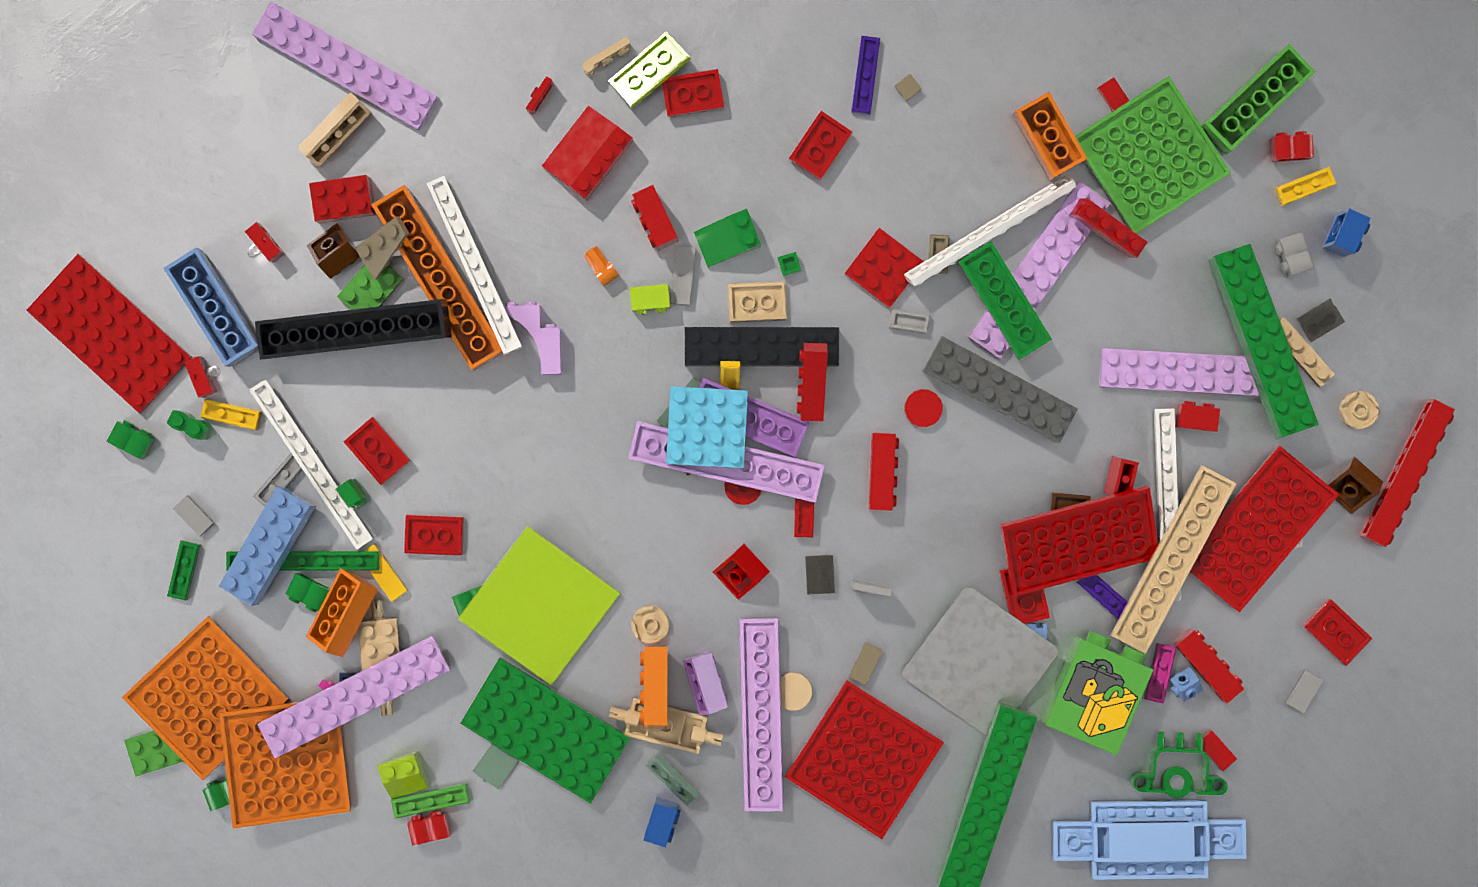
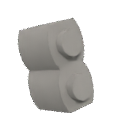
[1275,232,1313,277]

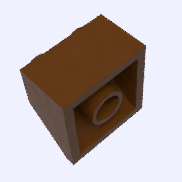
[307,223,360,279]
[1327,456,1383,514]

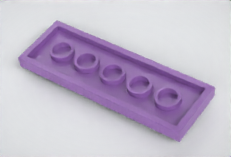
[699,378,809,457]

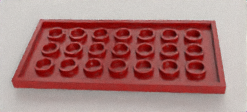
[26,254,192,413]
[1190,445,1339,613]
[1000,486,1158,597]

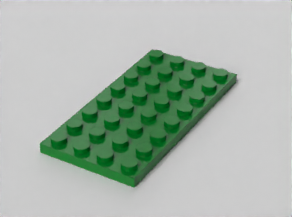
[460,657,631,804]

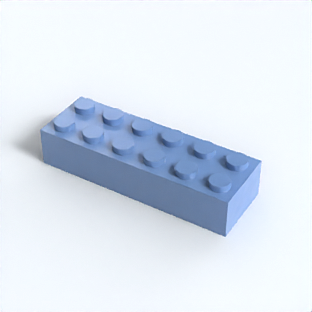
[163,248,258,367]
[219,486,316,606]

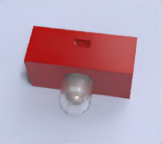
[244,222,285,263]
[184,356,221,398]

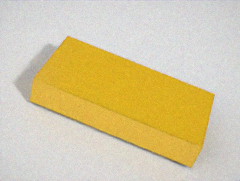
[720,361,740,390]

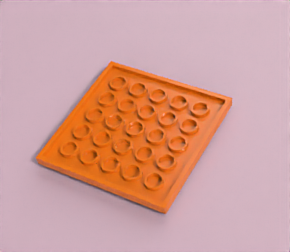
[122,616,289,781]
[219,702,351,829]

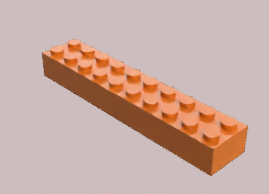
[371,185,503,371]

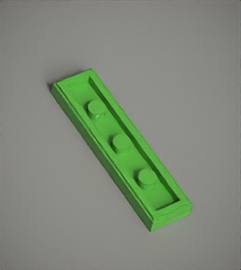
[391,783,471,819]

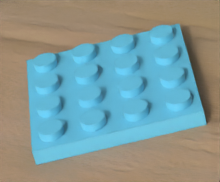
[666,386,748,468]

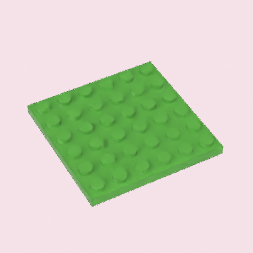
[1075,76,1231,234]

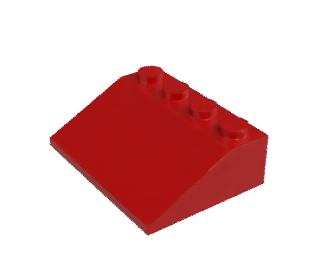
[542,106,634,201]

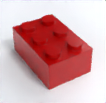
[309,175,376,224]
[631,185,679,251]

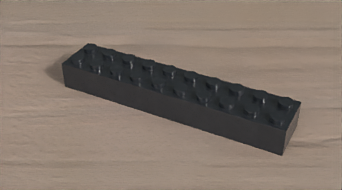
[255,299,452,360]

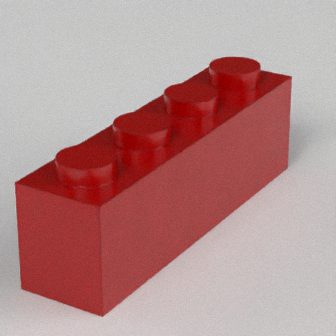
[1069,198,1148,258]
[797,343,828,421]
[868,433,899,511]
[1173,629,1244,704]

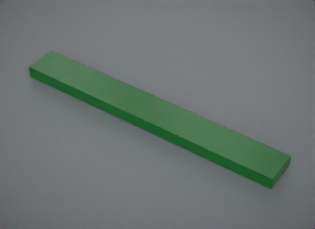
[226,551,380,571]

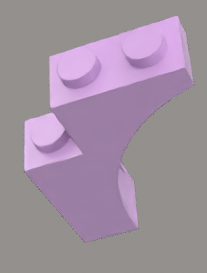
[504,302,562,375]

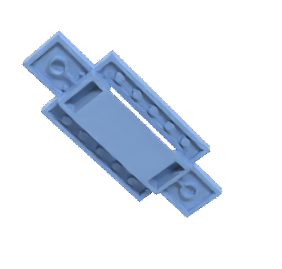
[1052,800,1246,880]

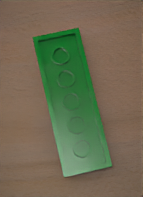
[958,241,1052,360]

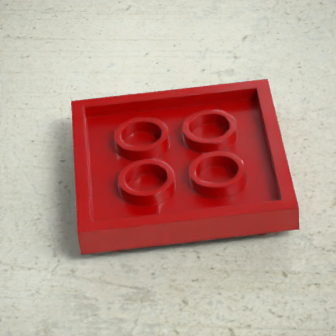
[844,228,924,308]

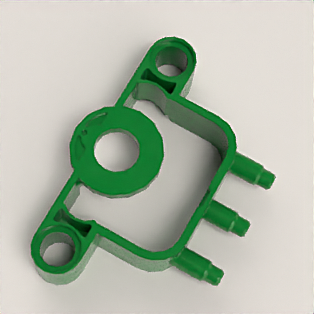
[1130,732,1228,798]

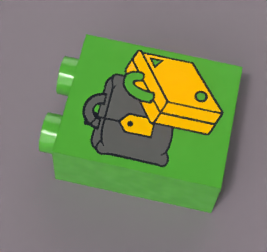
[1040,631,1153,755]

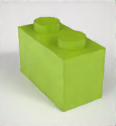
[630,284,671,315]

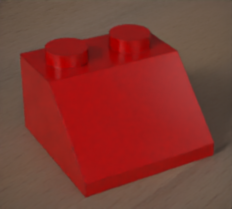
[713,544,770,600]

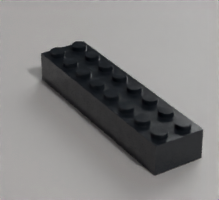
[685,327,839,367]

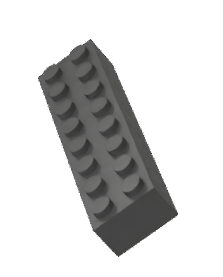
[922,336,1078,443]

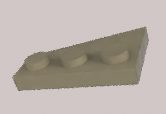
[355,217,409,280]

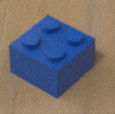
[1323,208,1371,257]
[643,797,681,848]

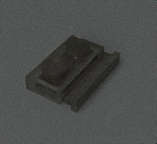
[1296,298,1345,342]
[805,555,835,595]

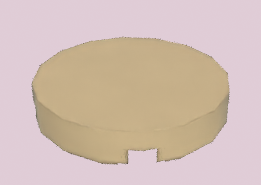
[1339,391,1379,429]
[631,605,669,644]
[780,672,812,711]

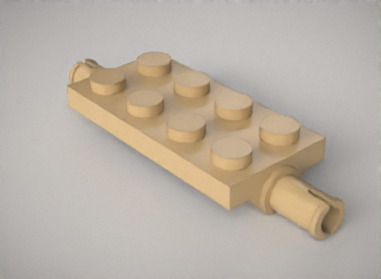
[358,600,404,716]
[608,697,723,754]

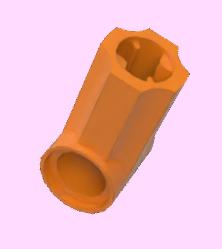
[584,246,619,286]

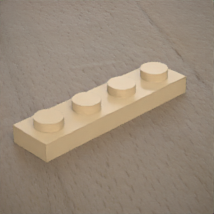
[1279,317,1335,387]

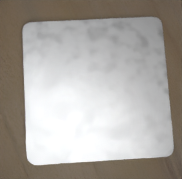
[902,587,1058,736]

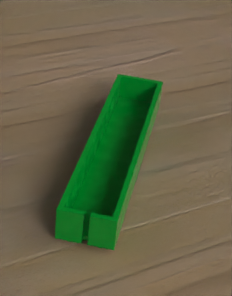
[1209,244,1319,440]
[937,702,1037,887]

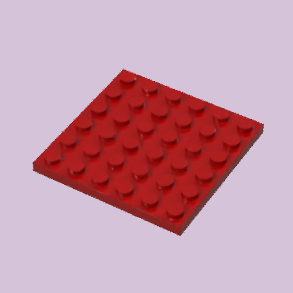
[785,679,944,839]

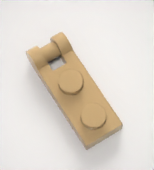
[582,37,631,75]

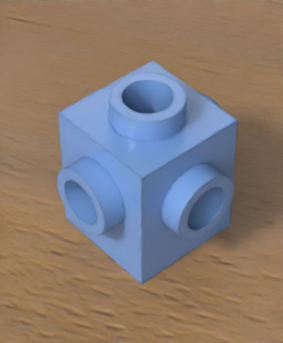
[1170,667,1204,702]

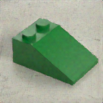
[694,209,761,267]

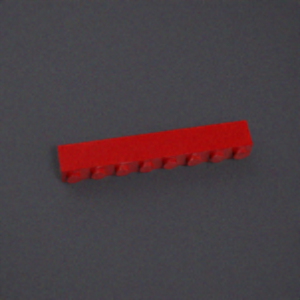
[1360,399,1455,547]

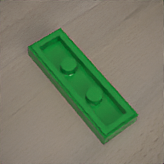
[167,540,201,601]

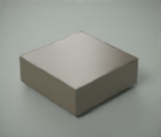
[894,74,922,101]

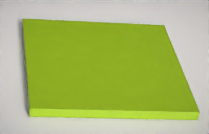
[458,525,620,685]

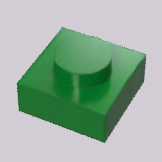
[777,252,801,276]

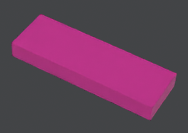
[1144,643,1176,704]

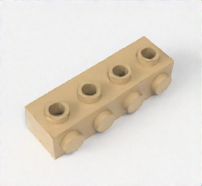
[298,92,371,167]

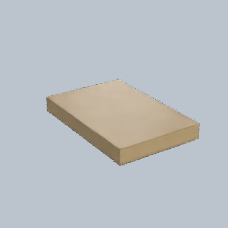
[728,281,787,323]

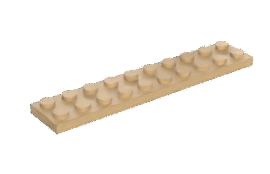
[1111,465,1237,654]

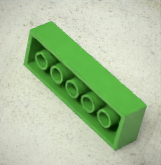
[1201,44,1316,154]

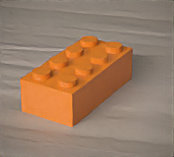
[1013,92,1087,181]
[306,568,378,658]
[640,647,667,728]

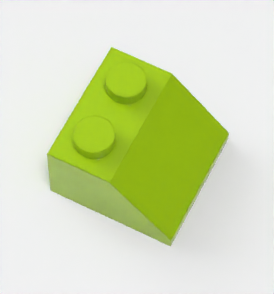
[377,751,429,799]

